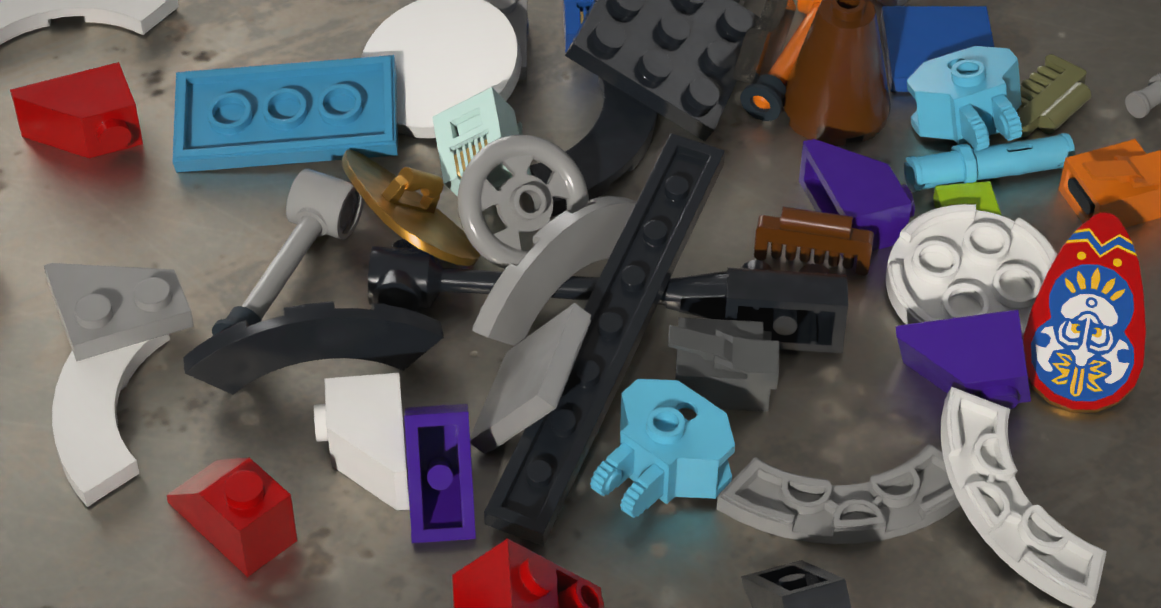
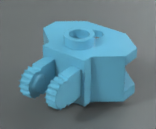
[907,46,1023,151]
[590,379,735,518]

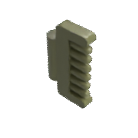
[1016,54,1091,137]

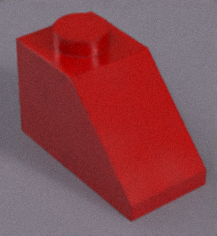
[10,62,143,159]
[166,457,298,578]

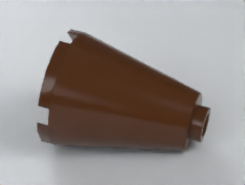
[782,0,891,146]

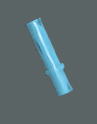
[904,133,1075,192]

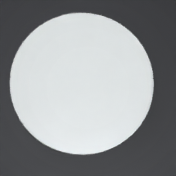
[361,0,522,138]
[886,204,1058,337]

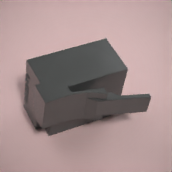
[668,317,779,412]

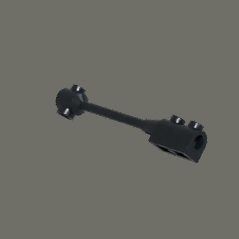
[368,239,848,353]

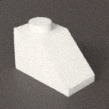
[314,373,410,511]

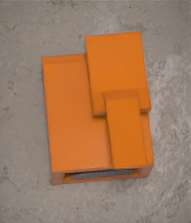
[1058,139,1161,228]

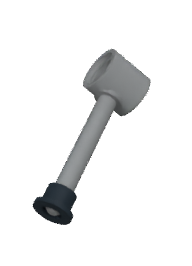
[212,168,364,336]

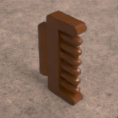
[754,206,874,276]

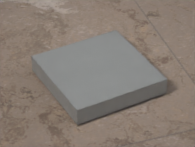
[470,303,591,454]

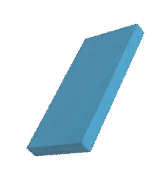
[172,55,398,173]

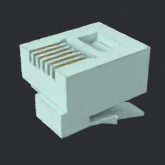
[432,87,531,197]

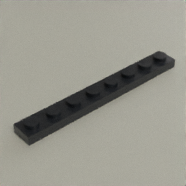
[484,133,725,546]

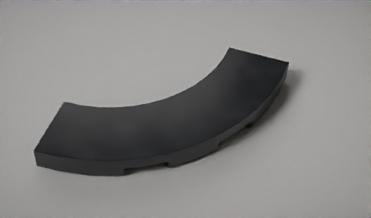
[530,77,658,216]
[183,301,444,395]

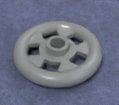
[458,135,589,269]

